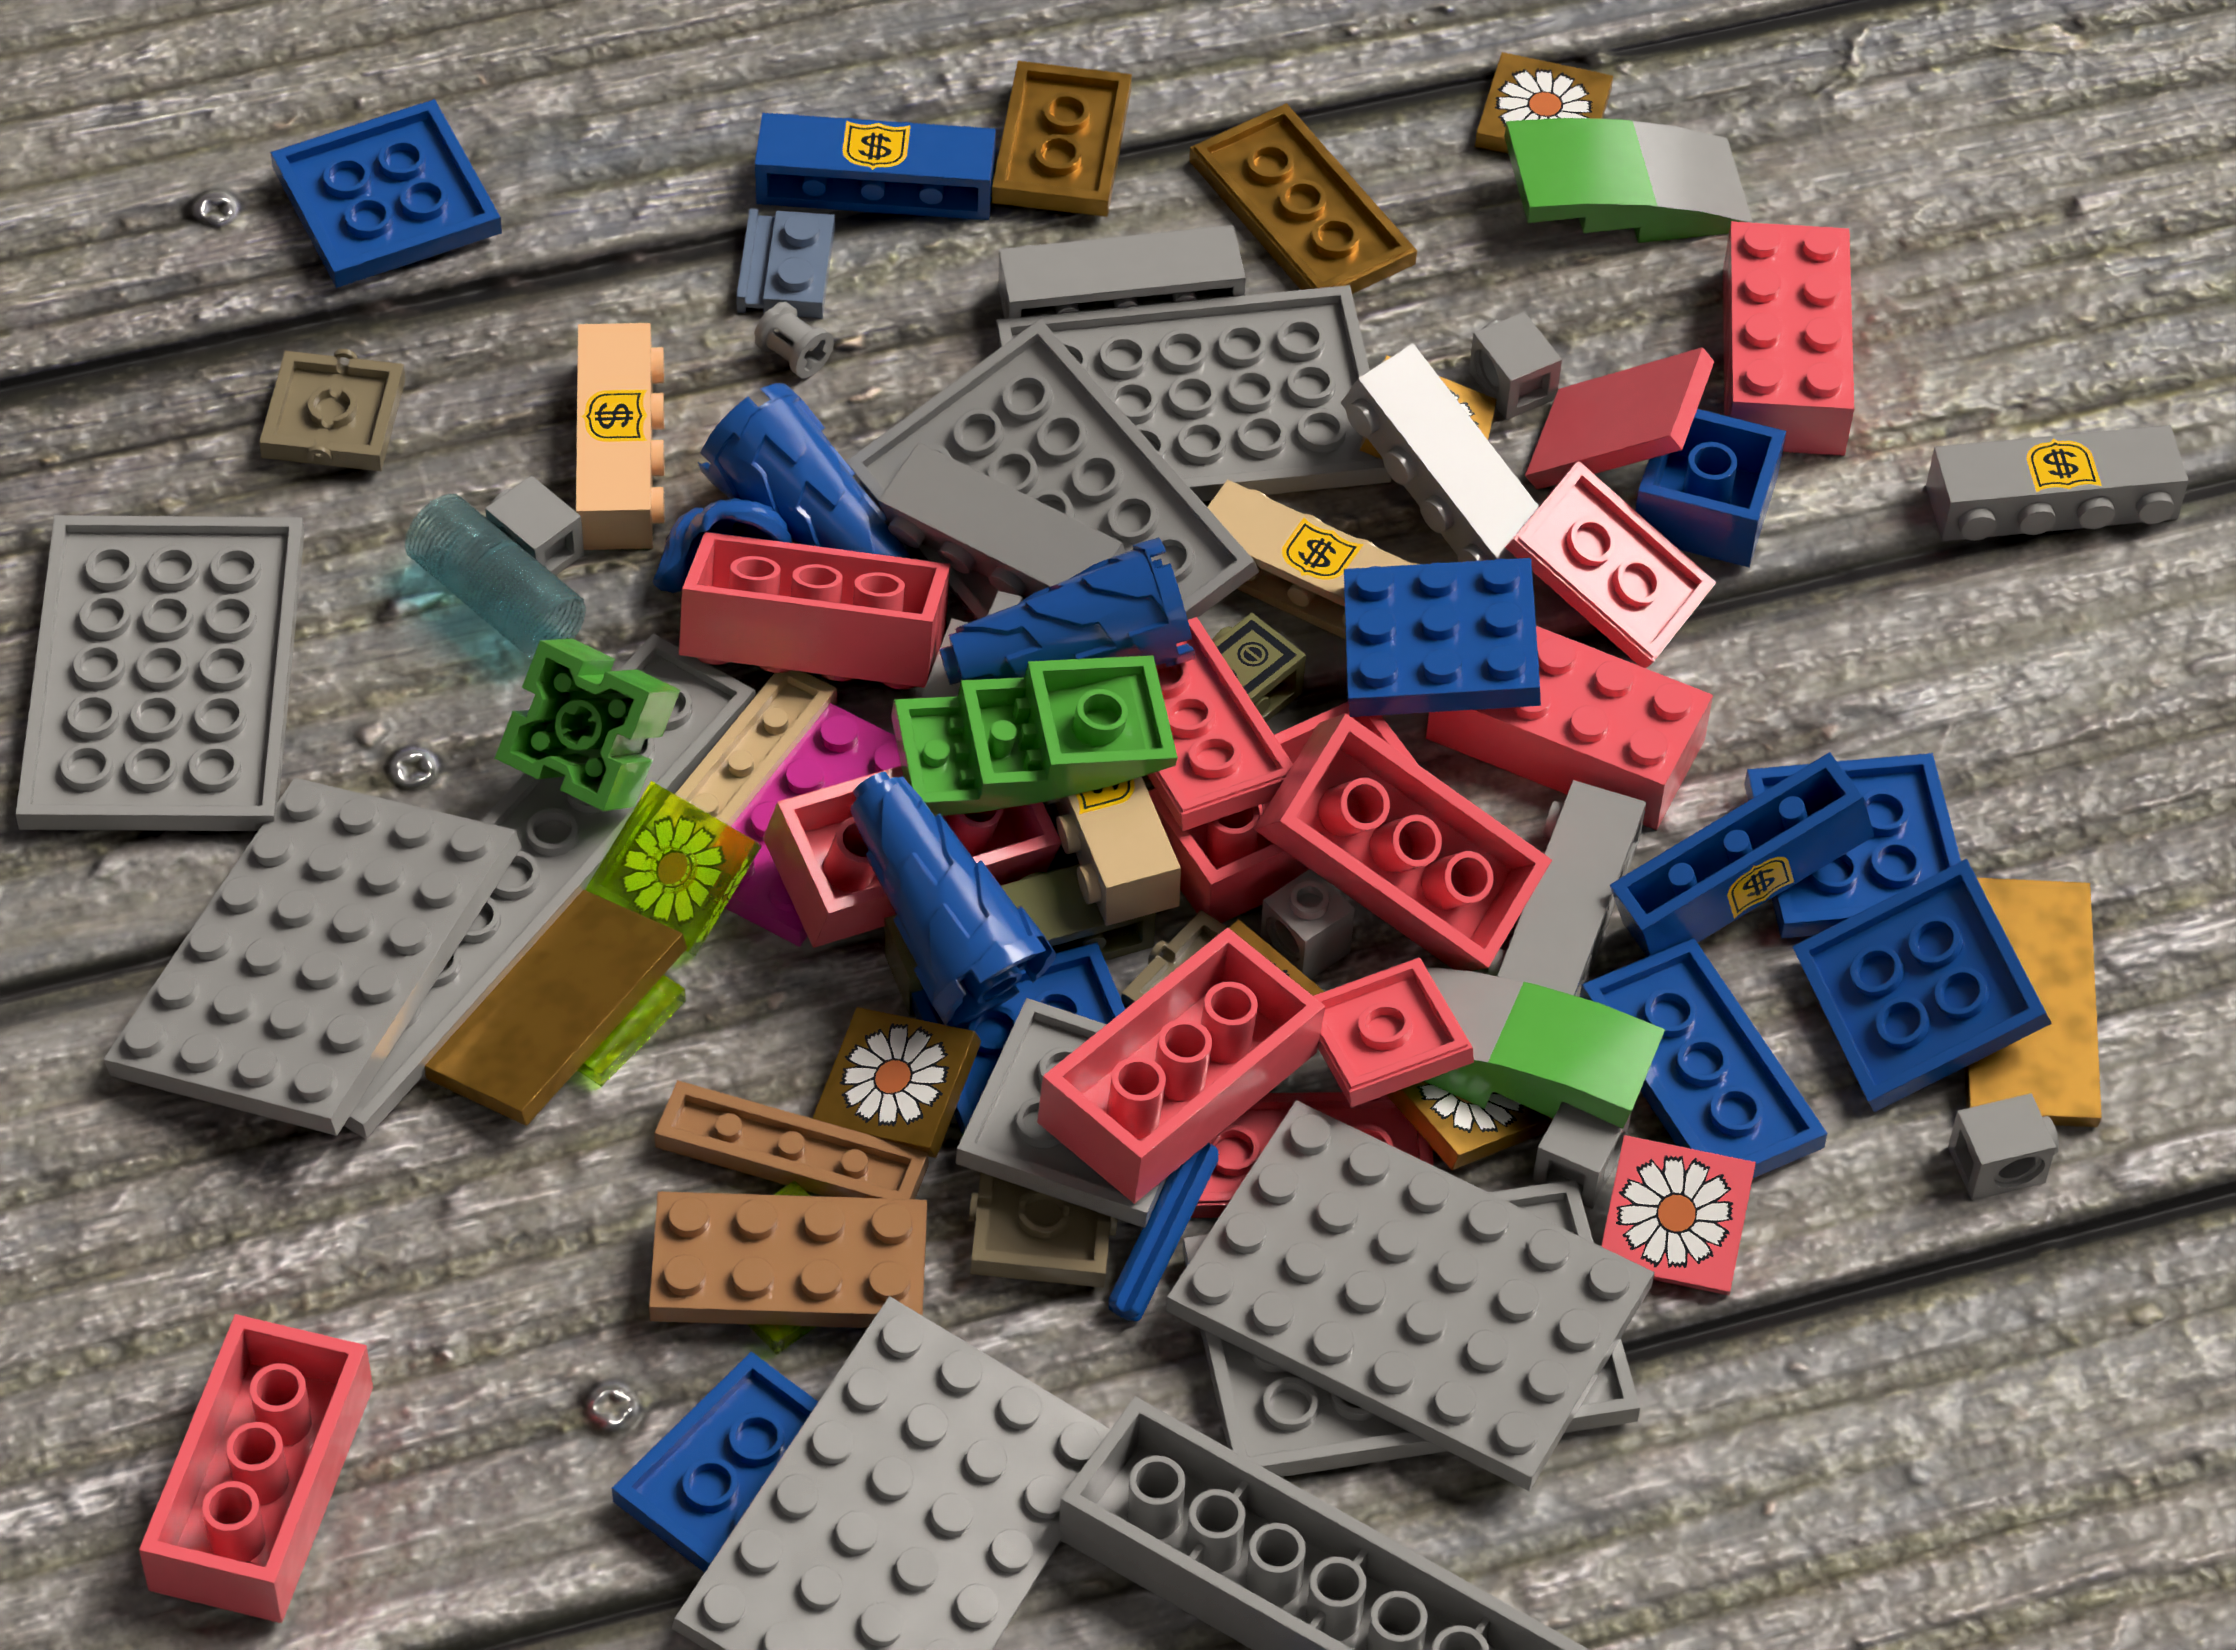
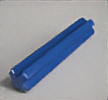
[1108,1143,1219,1322]

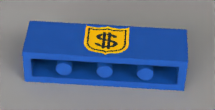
[755,113,996,220]
[1610,752,1874,957]

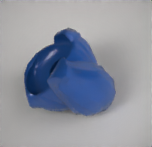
[652,498,792,593]

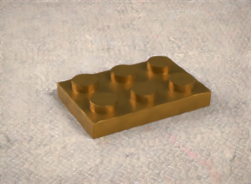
[992,61,1132,217]

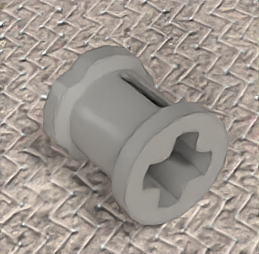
[754,302,834,378]

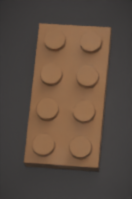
[649,1191,927,1328]

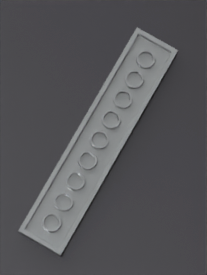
[343,633,755,1139]

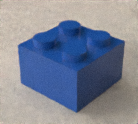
[1635,409,1786,568]

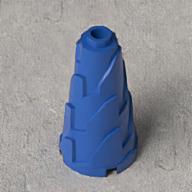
[698,383,912,559]
[939,537,1195,685]
[850,772,1056,1026]

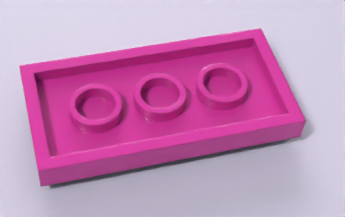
[709,703,901,947]

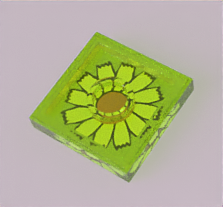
[585,781,762,956]

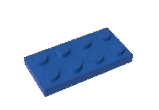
[1580,938,1828,1178]

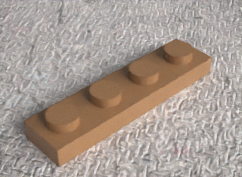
[654,1080,929,1199]

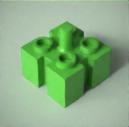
[494,638,680,811]

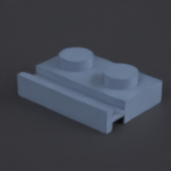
[736,209,835,319]

